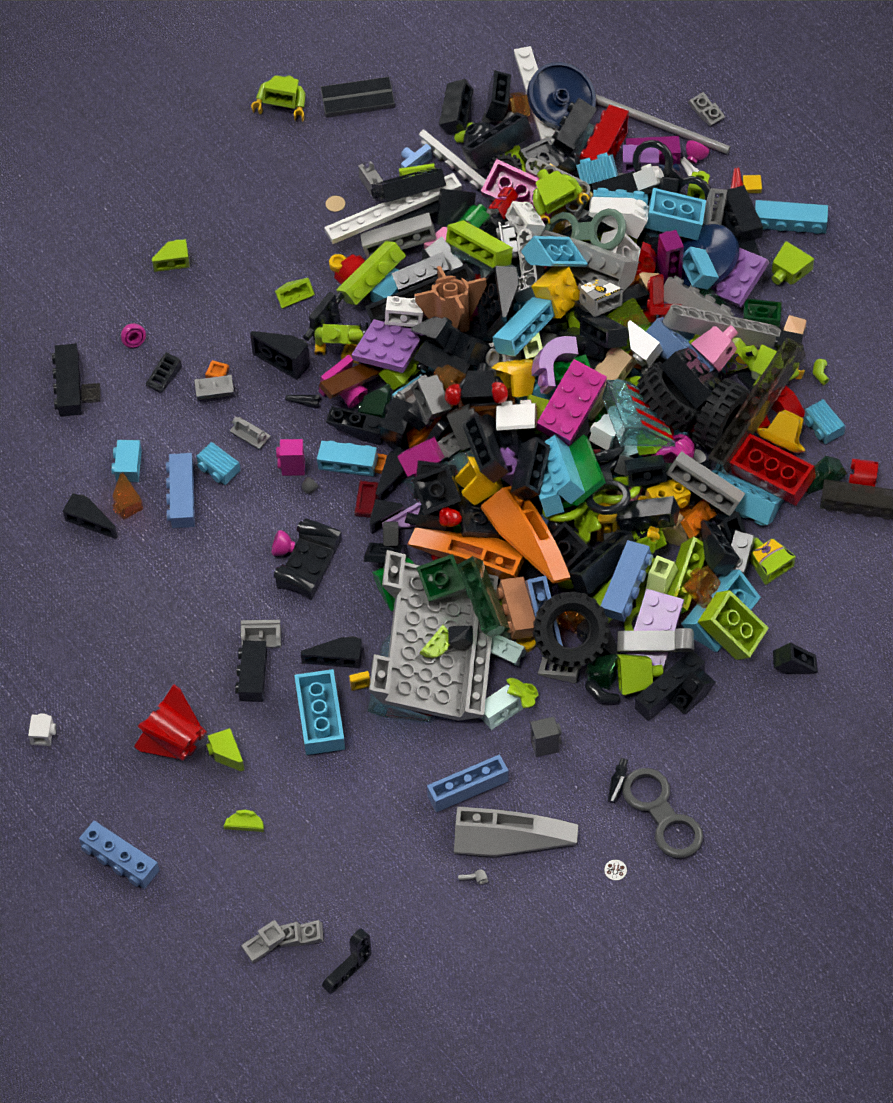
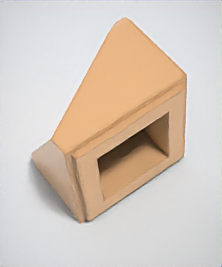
[784,315,807,334]

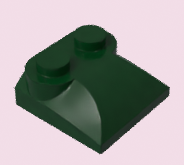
[743,299,782,328]
[416,554,466,603]

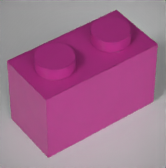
[397,437,445,477]
[276,439,305,476]

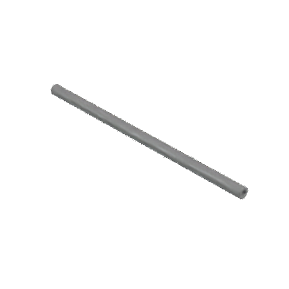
[596,94,731,155]

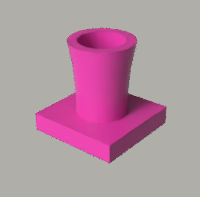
[319,355,368,408]

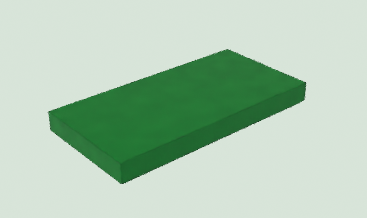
[569,435,606,506]

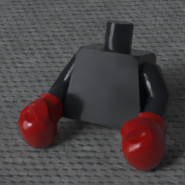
[445,363,508,407]
[405,505,462,561]

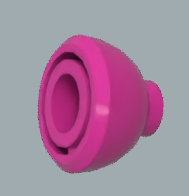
[686,140,710,164]
[121,323,146,348]
[271,530,295,556]

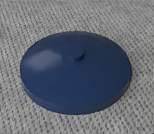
[527,62,596,129]
[681,224,739,290]

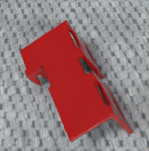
[488,187,518,219]

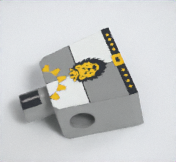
[578,279,623,317]

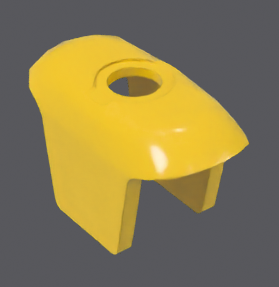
[491,359,536,397]
[756,410,806,453]
[455,456,503,505]

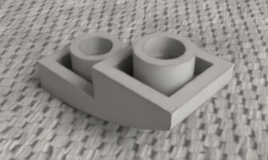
[688,92,725,126]
[279,920,323,947]

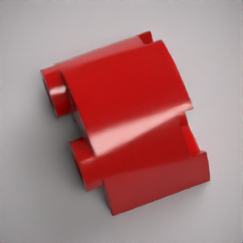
[636,242,657,275]
[334,254,366,284]
[848,458,878,496]

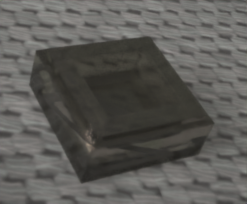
[81,383,101,403]

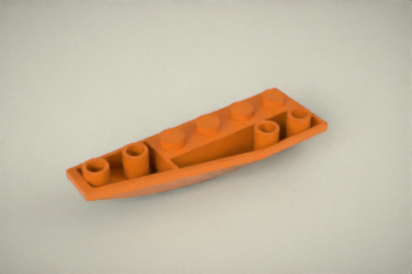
[481,486,570,583]
[408,528,526,580]

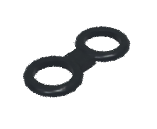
[632,140,711,200]
[585,442,631,515]

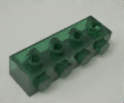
[457,556,510,638]

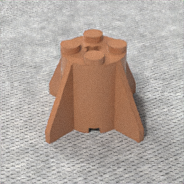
[414,266,487,332]

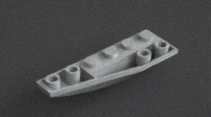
[541,230,639,292]
[454,807,578,857]

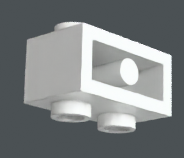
[505,201,546,236]
[385,296,423,327]

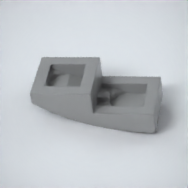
[241,920,286,964]

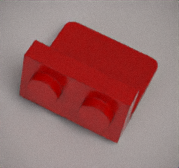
[647,274,682,318]

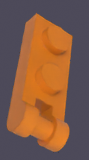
[680,499,717,539]

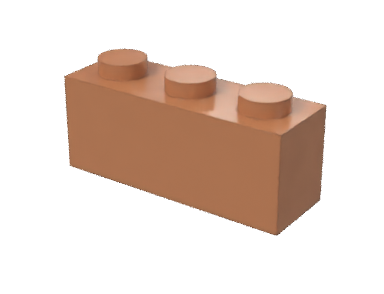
[496,577,535,640]

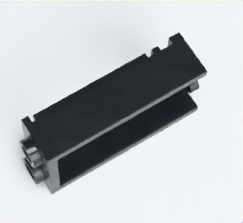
[371,167,446,203]

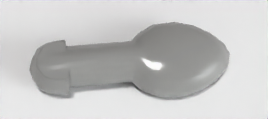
[486,348,500,375]

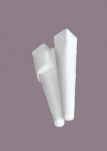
[680,157,699,176]

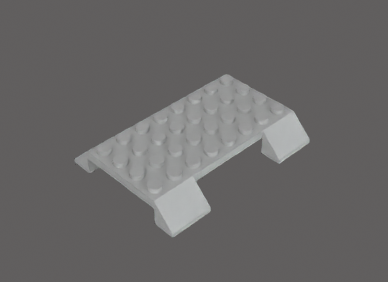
[369,550,498,721]

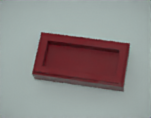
[355,481,378,518]

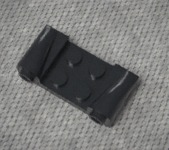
[274,518,342,600]

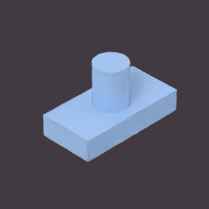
[401,144,432,168]

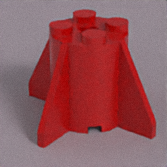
[134,684,207,761]

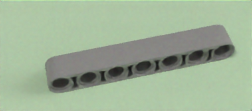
[663,304,781,349]

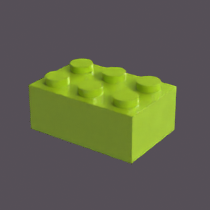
[698,590,768,660]

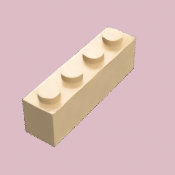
[588,347,638,421]

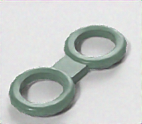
[545,208,626,250]

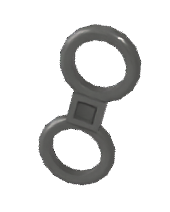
[622,768,703,858]

